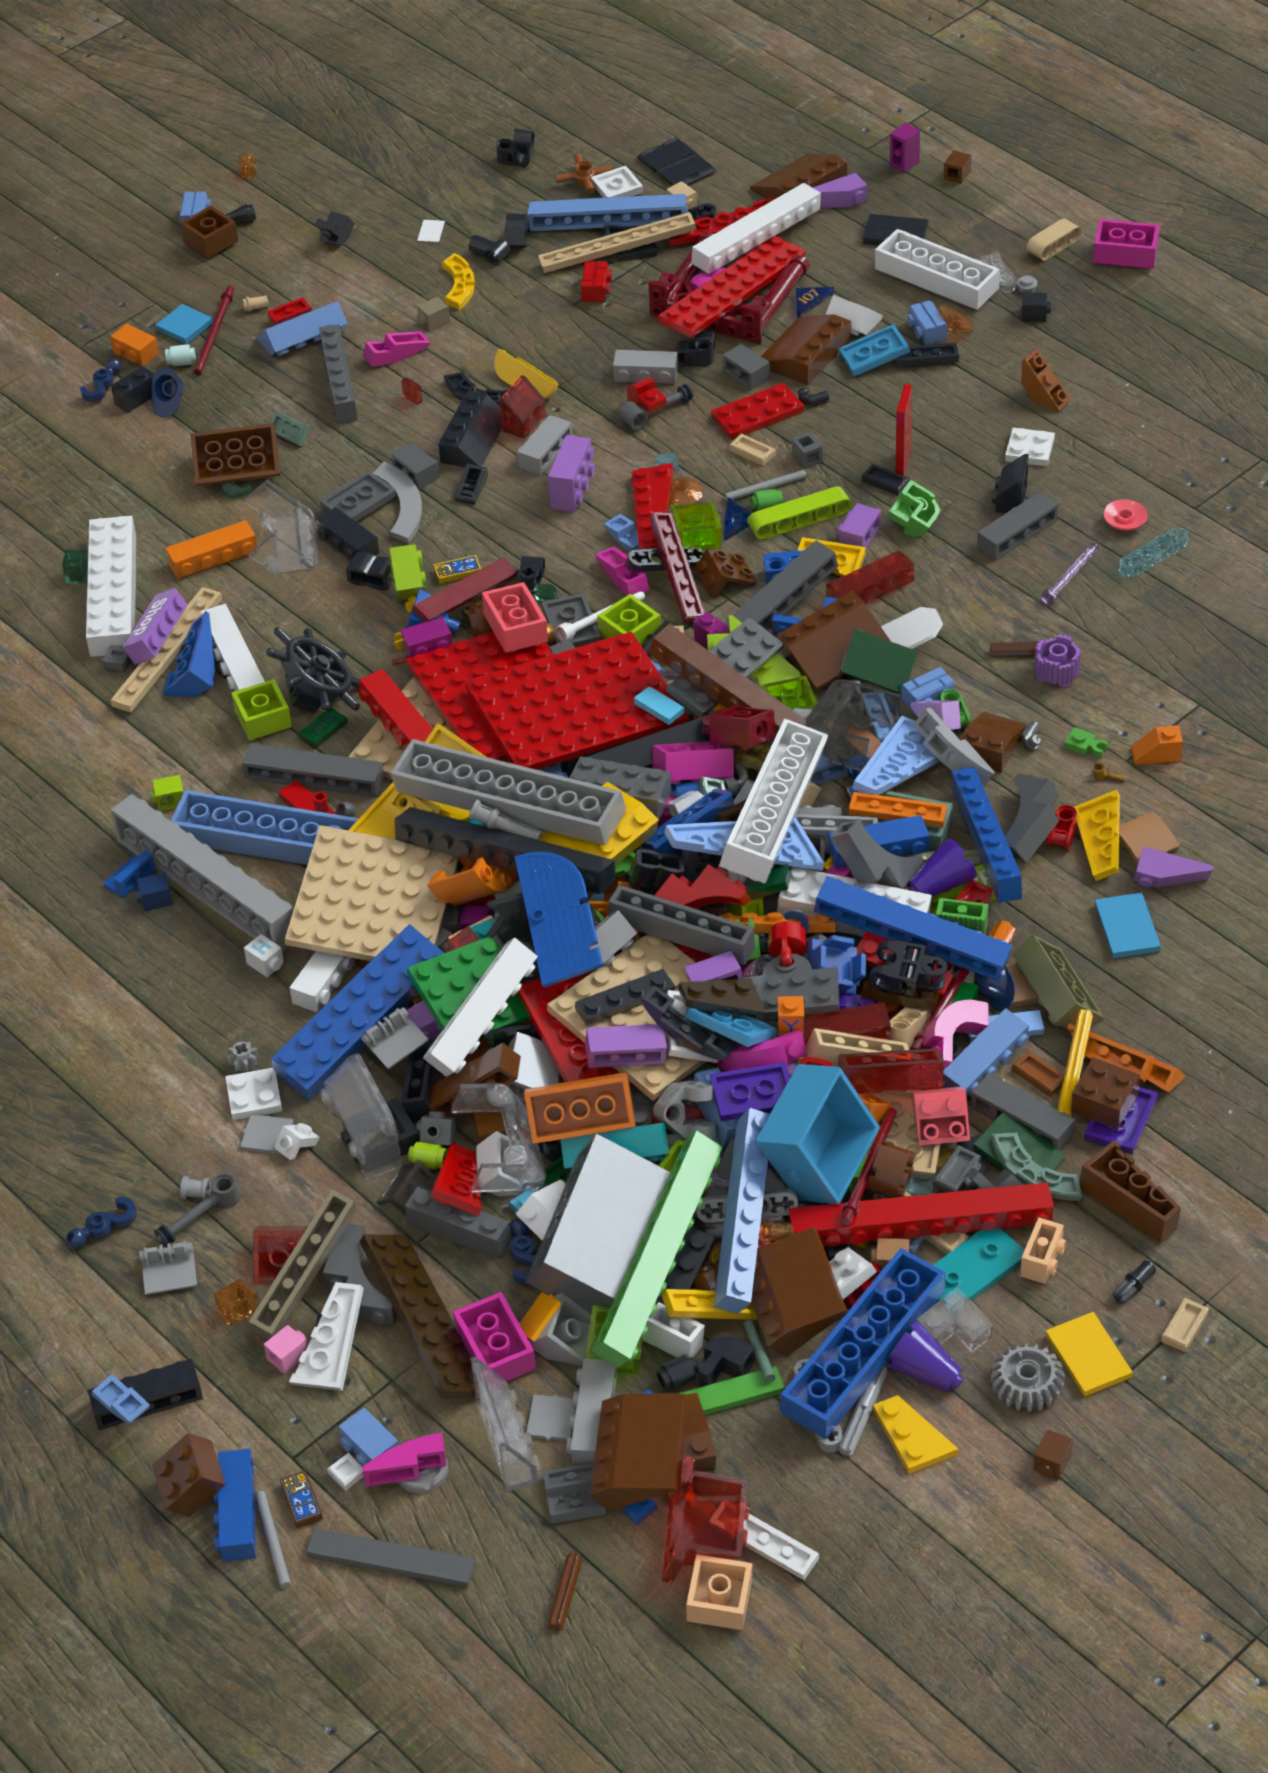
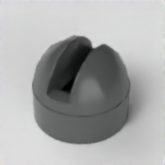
[336,801,356,817]

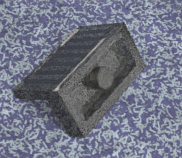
[377,1160,436,1216]

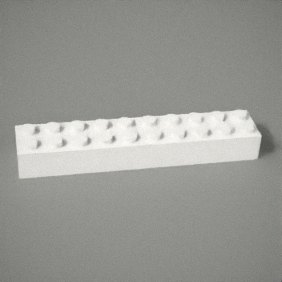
[719,719,828,883]

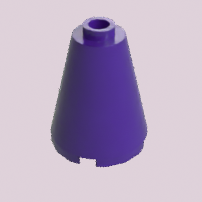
[908,839,977,897]
[886,1321,964,1392]

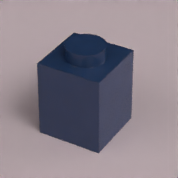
[135,872,173,911]

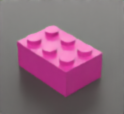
[1093,219,1160,269]
[652,741,734,784]
[453,1292,536,1389]

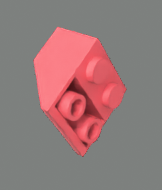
[911,1086,970,1145]

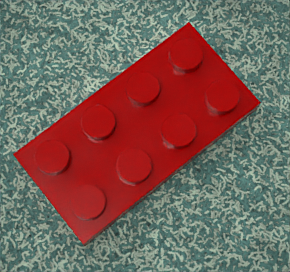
[711,382,804,440]

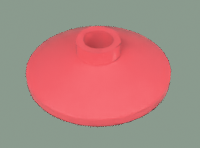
[1104,499,1148,530]

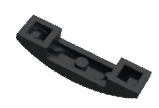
[641,985,737,1061]

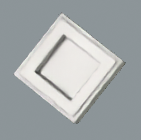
[327,1453,364,1491]

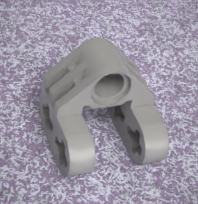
[653,1081,716,1139]

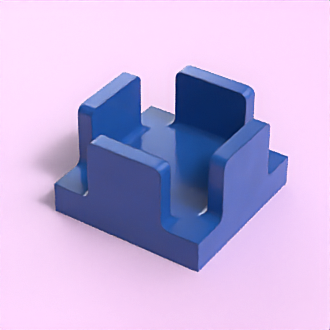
[808,935,866,995]

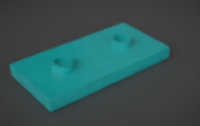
[933,1229,1025,1316]

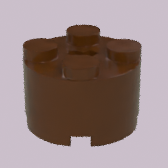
[866,1142,917,1198]

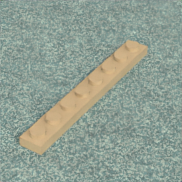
[538,212,696,273]
[111,587,222,713]

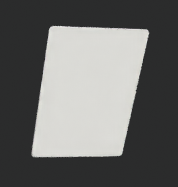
[417,220,445,242]

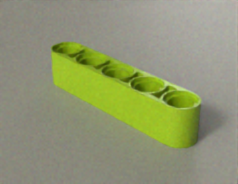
[747,486,852,540]

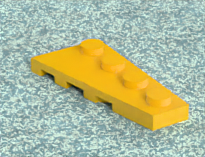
[1074,789,1120,881]

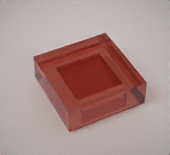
[401,377,422,405]

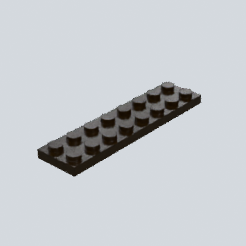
[359,1234,490,1399]

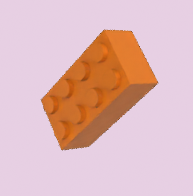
[524,1072,636,1144]

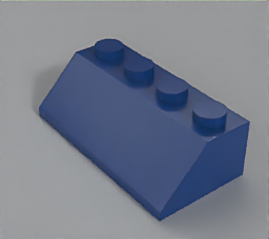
[640,789,734,855]

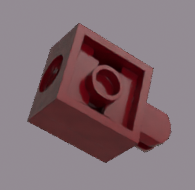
[701,706,775,750]

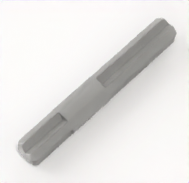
[839,1366,887,1456]

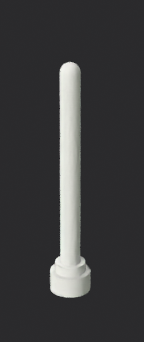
[556,592,645,642]

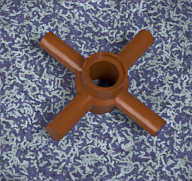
[555,154,613,194]

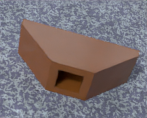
[1021,348,1071,412]

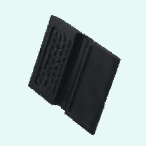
[637,137,716,186]

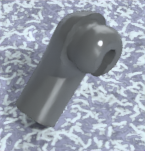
[1021,721,1041,750]

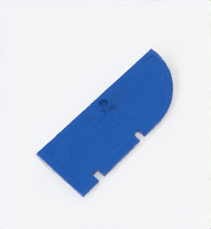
[515,852,603,988]

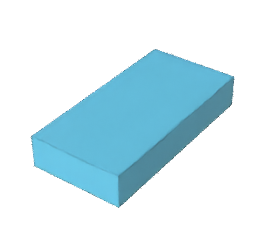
[634,686,684,725]

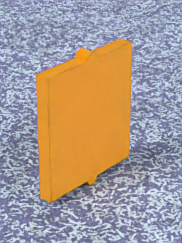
[519,1292,562,1342]

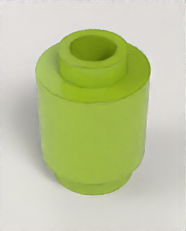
[408,1142,448,1170]

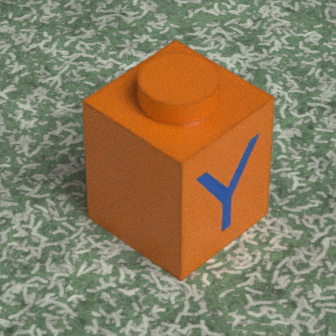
[778,996,804,1036]

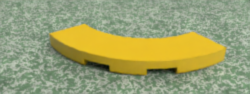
[441,253,475,311]

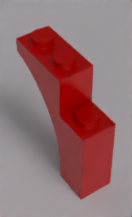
[654,864,751,909]

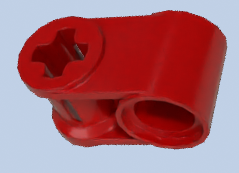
[1046,805,1077,851]

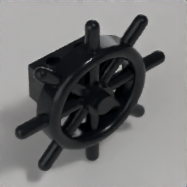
[266,627,360,713]

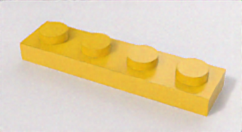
[662,1289,758,1320]

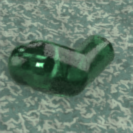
[221,482,252,498]

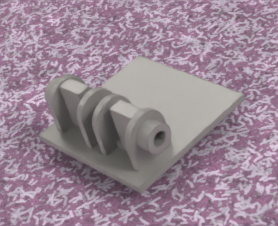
[361,1007,429,1069]
[139,1241,197,1295]

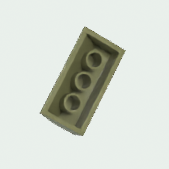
[1012,935,1104,1029]

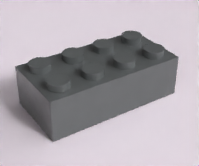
[570,756,671,819]

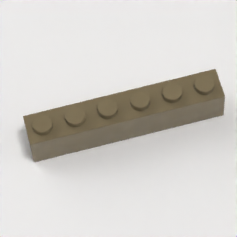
[249,1189,356,1340]

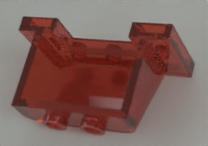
[661,1455,750,1583]

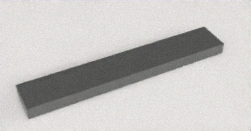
[306,1528,476,1588]

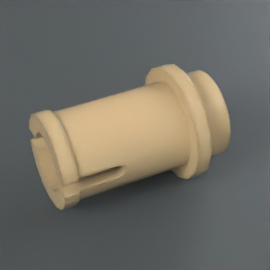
[242,295,269,312]

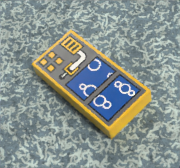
[434,555,481,584]

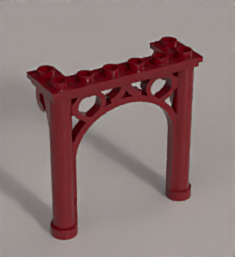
[648,232,810,344]

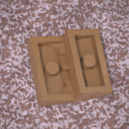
[1119,811,1180,866]

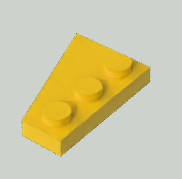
[797,537,866,583]
[873,1395,959,1474]

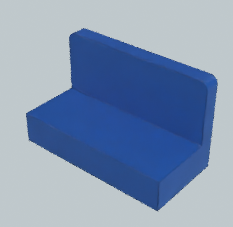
[104,850,156,898]

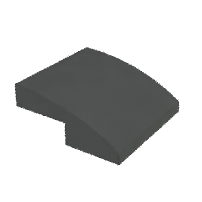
[542,1462,606,1524]

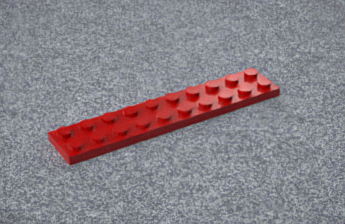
[658,236,806,338]

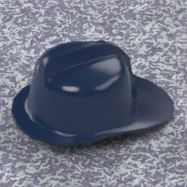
[151,367,184,417]
[973,966,1015,1011]

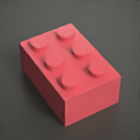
[482,582,548,653]

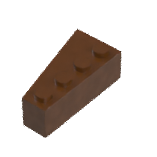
[1079,1140,1181,1243]

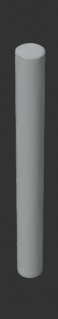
[725,470,807,502]
[254,1491,291,1589]

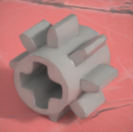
[227,1042,259,1072]

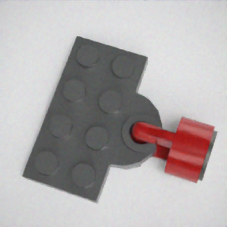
[743,921,839,1020]

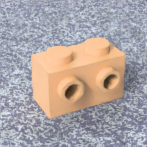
[1020,1218,1066,1284]

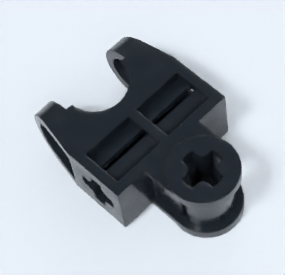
[869,941,947,997]

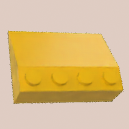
[539,782,659,866]

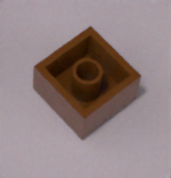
[180,206,238,258]
[1071,1057,1140,1130]
[152,1433,226,1517]

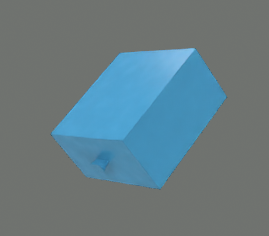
[756,1064,880,1205]

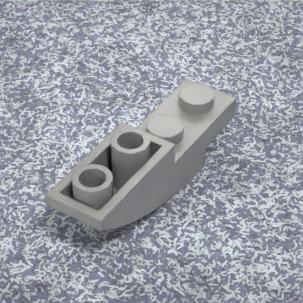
[913,708,995,787]

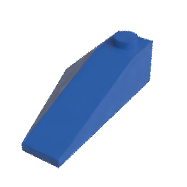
[163,611,215,697]

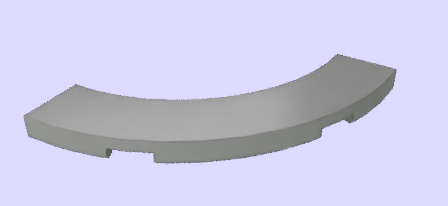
[373,461,422,544]

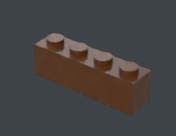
[429,1043,521,1117]

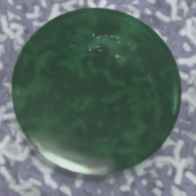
[535,583,557,604]

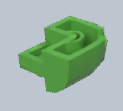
[887,480,940,537]

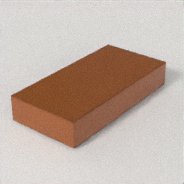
[1012,1051,1065,1097]

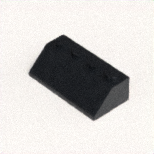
[438,391,508,467]

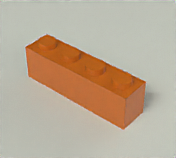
[165,520,258,579]

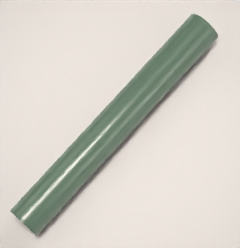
[743,1320,776,1382]

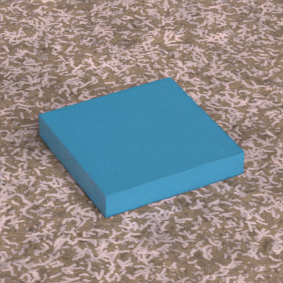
[156,304,213,344]

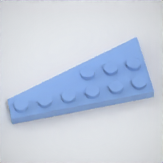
[852,716,960,795]
[664,818,825,871]

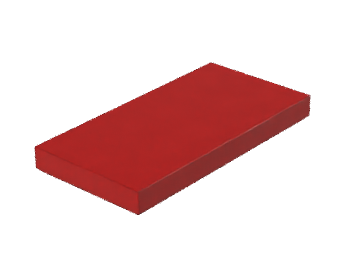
[895,384,913,476]

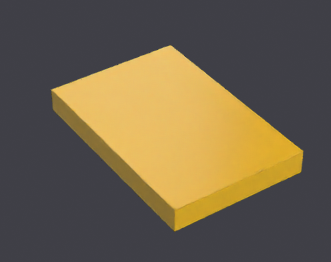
[1045,1312,1133,1397]

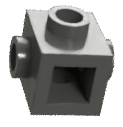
[417,1111,456,1146]

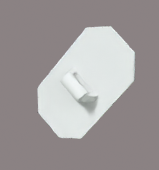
[881,607,943,649]

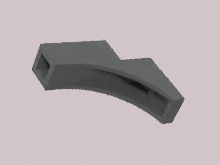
[1005,773,1061,863]
[830,819,924,889]
[323,1224,397,1325]

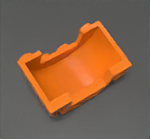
[427,826,518,906]

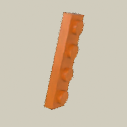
[849,792,947,828]

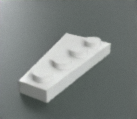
[289,1282,364,1391]

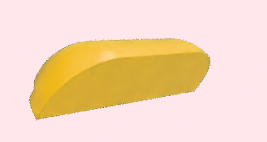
[494,349,558,400]

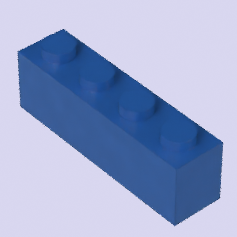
[828,815,930,869]
[214,1449,256,1562]

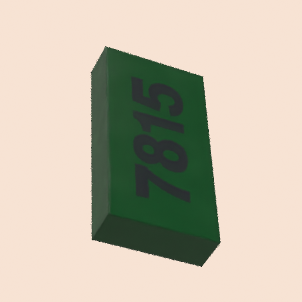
[299,707,348,748]

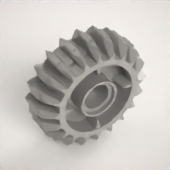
[990,1342,1065,1413]

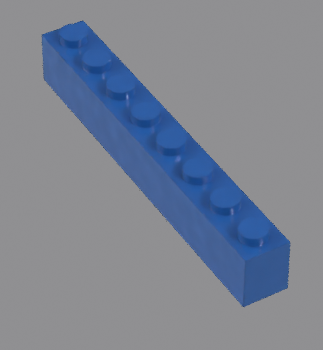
[952,767,1022,903]
[814,876,1012,981]

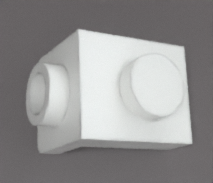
[274,1123,320,1160]

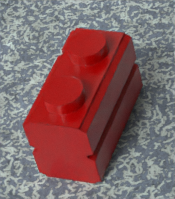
[581,261,612,302]

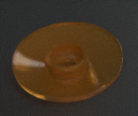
[938,305,974,332]
[668,477,703,508]

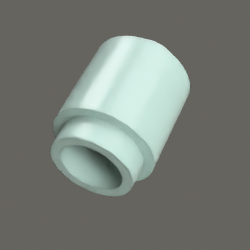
[165,344,196,367]

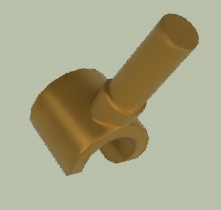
[1092,762,1126,782]

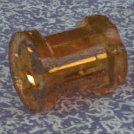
[238,153,256,179]
[759,1219,794,1243]

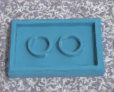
[838,324,910,377]
[1094,893,1161,959]
[686,1008,778,1047]

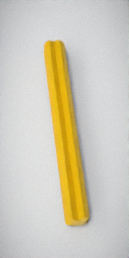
[1057,1009,1093,1117]

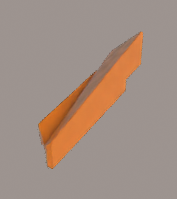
[1067,1024,1185,1092]

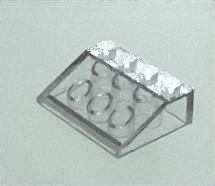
[470,1357,541,1492]

